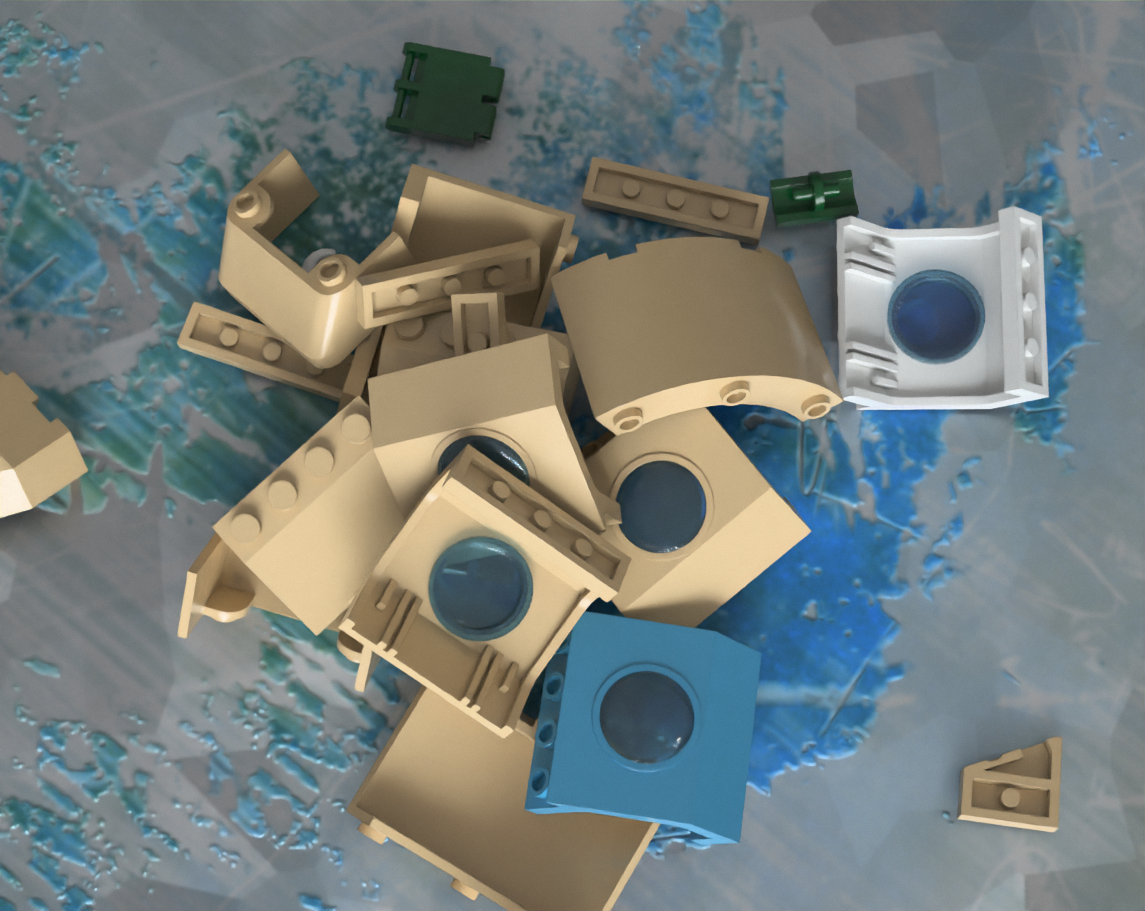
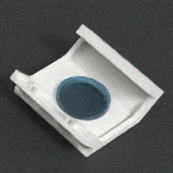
[836,206,1049,410]

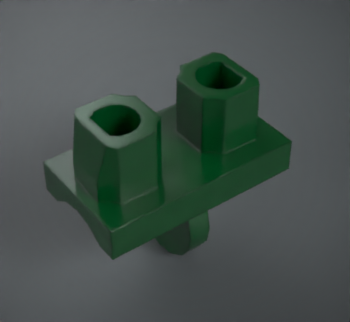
[769,170,859,228]

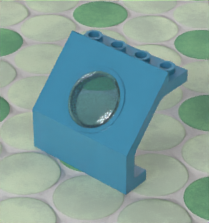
[524,611,762,845]

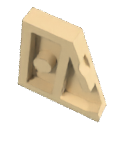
[957,736,1062,833]

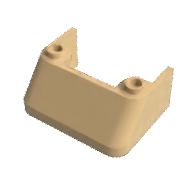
[218,148,417,369]
[177,532,381,692]

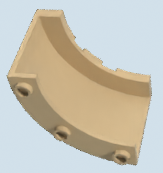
[336,164,579,415]
[550,237,844,436]
[346,684,660,911]

